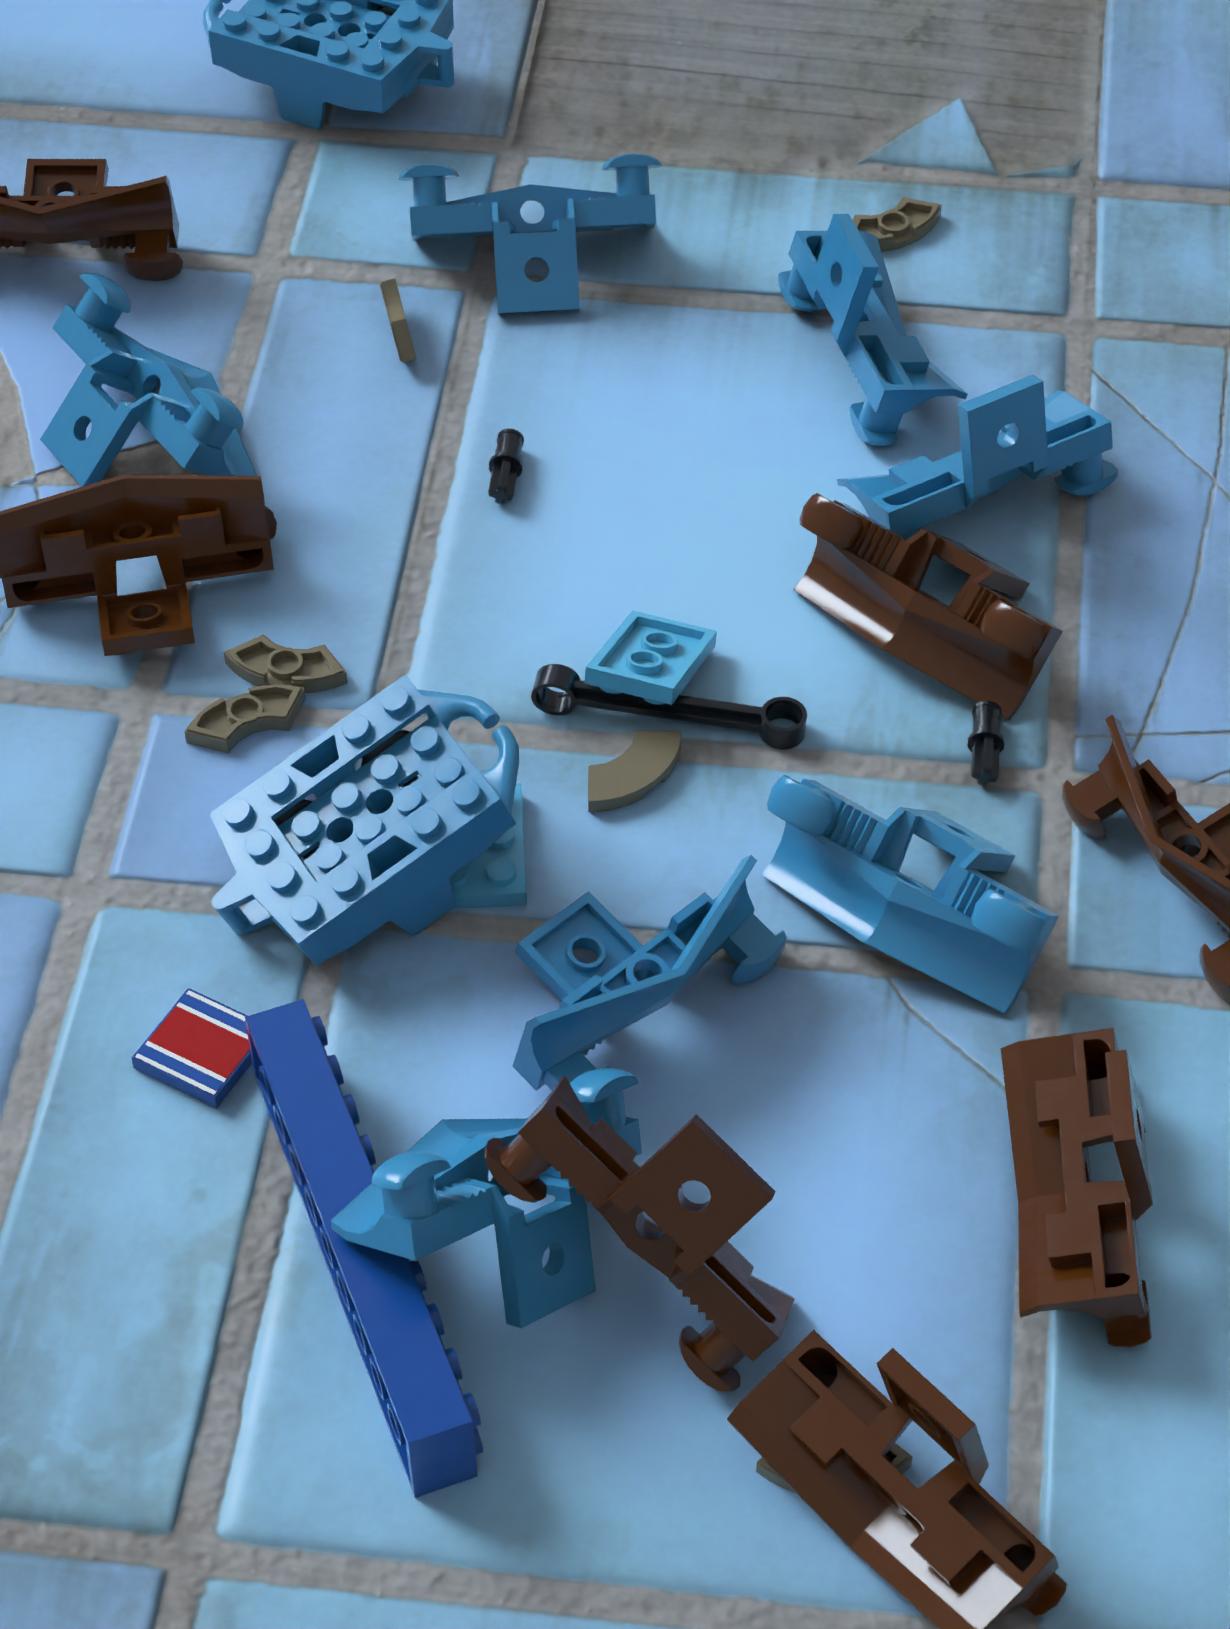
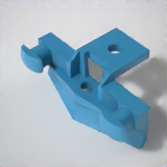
[398,153,662,314]
[778,214,968,446]
[40,273,257,487]
[837,375,1118,539]
[762,775,1059,1014]
[512,855,787,1091]
[330,1068,642,1328]

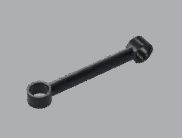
[531,664,807,750]

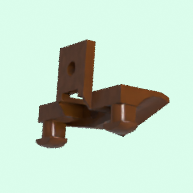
[0,159,183,281]
[0,474,277,656]
[793,493,1063,720]
[1062,715,1230,1003]
[1001,1028,1153,1348]
[484,1074,794,1393]
[727,1330,1067,1629]

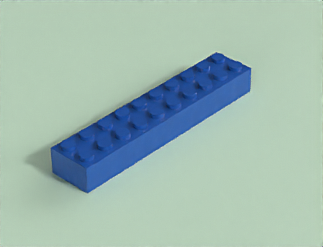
[245,999,483,1498]

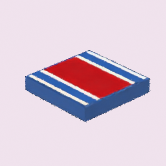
[132,988,252,1108]

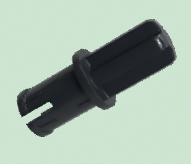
[488,428,524,504]
[967,701,1005,786]

